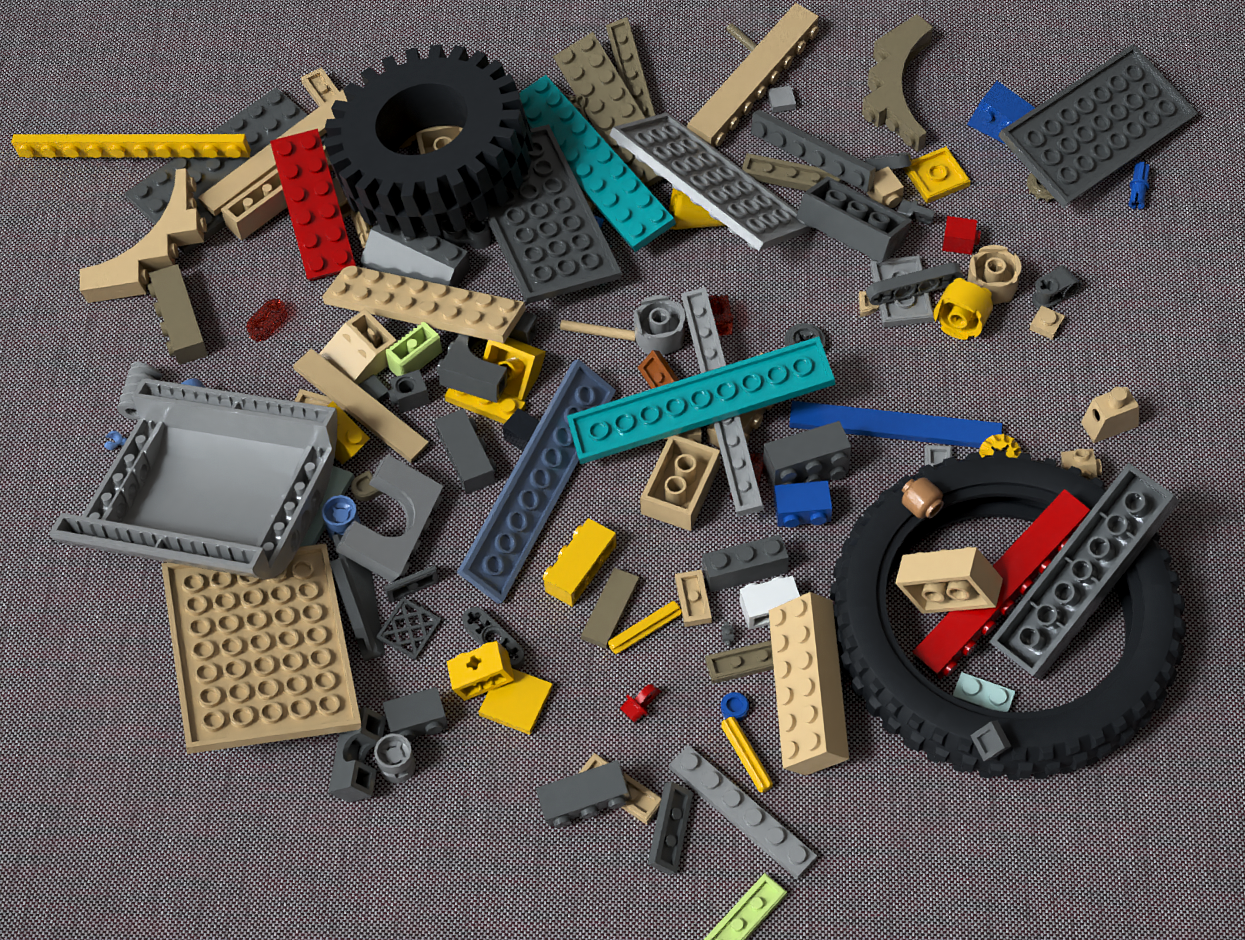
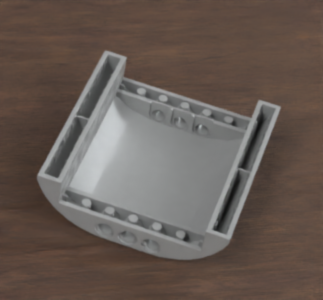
[49,378,337,580]

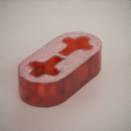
[246,299,288,341]

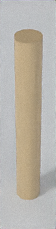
[560,320,636,341]

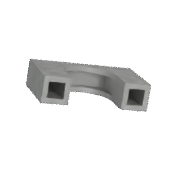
[335,455,443,582]

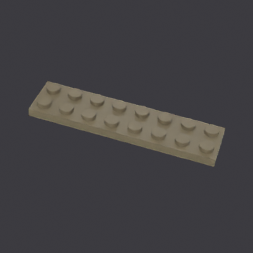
[553,32,664,188]

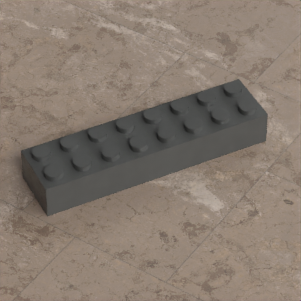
[989,462,1180,680]

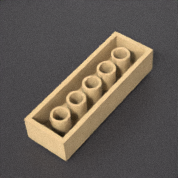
[768,592,849,776]

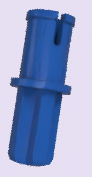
[1128,161,1150,209]

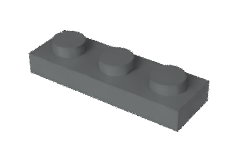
[647,781,693,875]

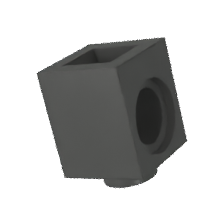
[388,370,430,413]

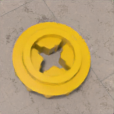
[979,434,1021,458]

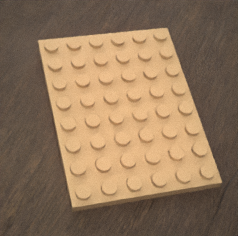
[162,544,361,754]

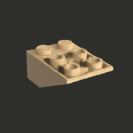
[319,309,397,385]

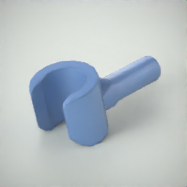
[104,431,127,450]

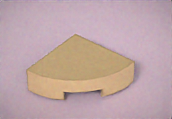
[859,291,879,317]

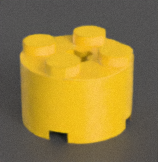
[933,278,993,340]

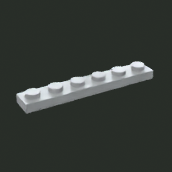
[669,745,817,880]

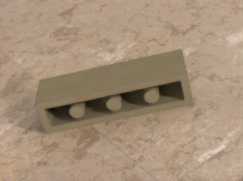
[147,264,208,365]

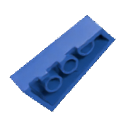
[967,81,1035,144]

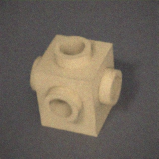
[1061,449,1102,479]

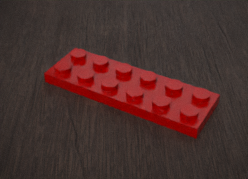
[270,129,356,282]

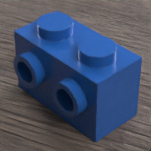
[774,481,832,528]

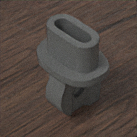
[897,199,935,224]

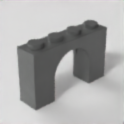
[437,312,537,403]

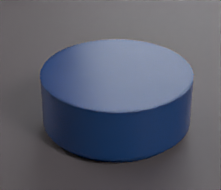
[721,692,749,722]

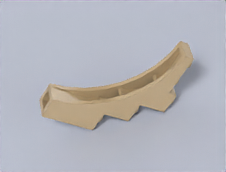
[80,168,207,303]

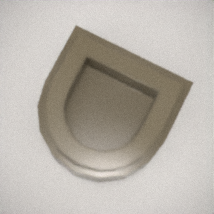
[351,470,383,501]

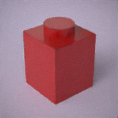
[942,216,981,255]

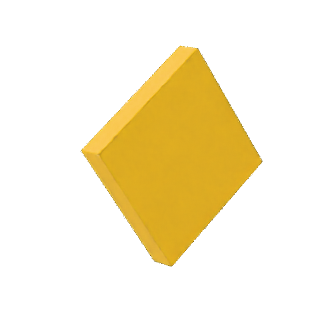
[903,146,971,203]
[478,669,553,735]

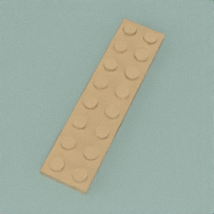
[322,266,526,343]

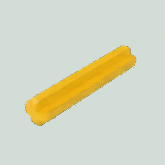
[608,601,682,654]
[722,716,773,793]

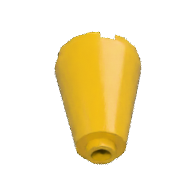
[669,188,726,230]

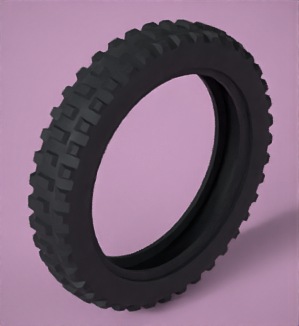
[830,451,1186,780]

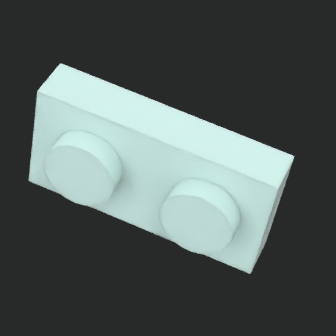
[953,672,1015,712]

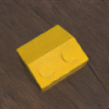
[483,337,546,402]

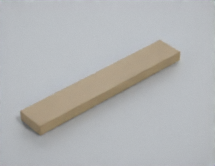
[293,349,429,463]

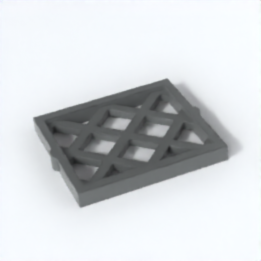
[376,597,441,660]

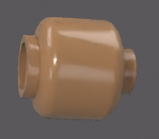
[902,477,944,519]

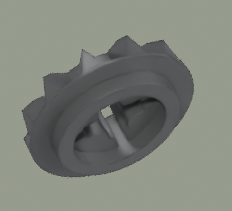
[784,323,825,348]

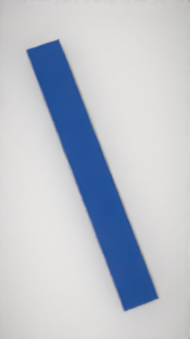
[789,401,1002,450]

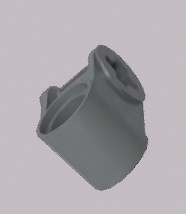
[1032,265,1082,309]

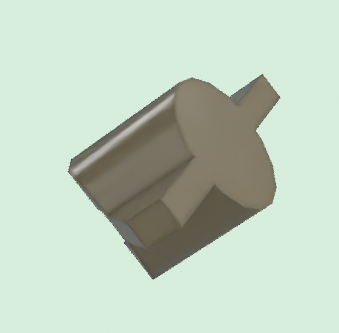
[565,95,587,120]

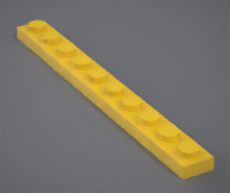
[11,134,251,158]

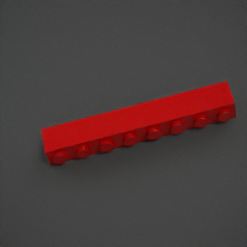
[912,489,1090,680]

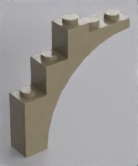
[862,14,933,152]

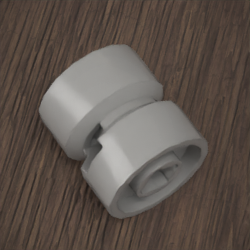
[374,733,416,784]

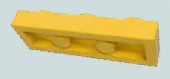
[444,388,526,424]

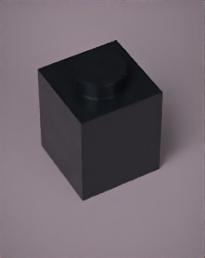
[502,408,540,451]

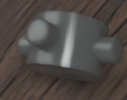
[721,622,734,646]

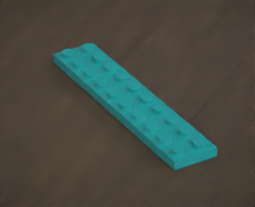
[519,75,676,252]
[567,337,836,464]

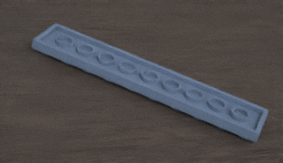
[457,359,616,604]

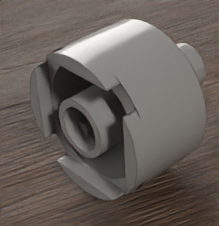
[634,295,685,355]

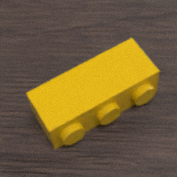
[543,518,617,607]

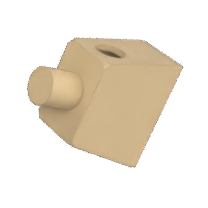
[1081,387,1139,443]

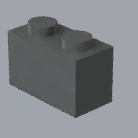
[382,687,448,742]

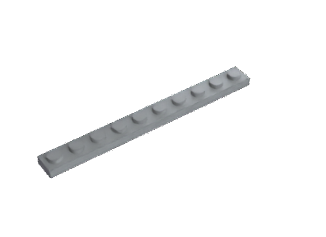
[681,287,764,517]

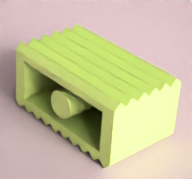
[386,322,443,377]

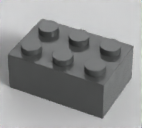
[763,421,851,496]

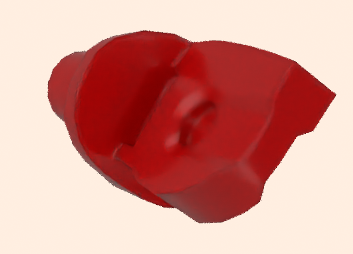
[620,684,661,723]

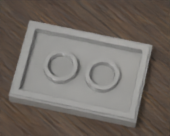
[870,255,934,327]

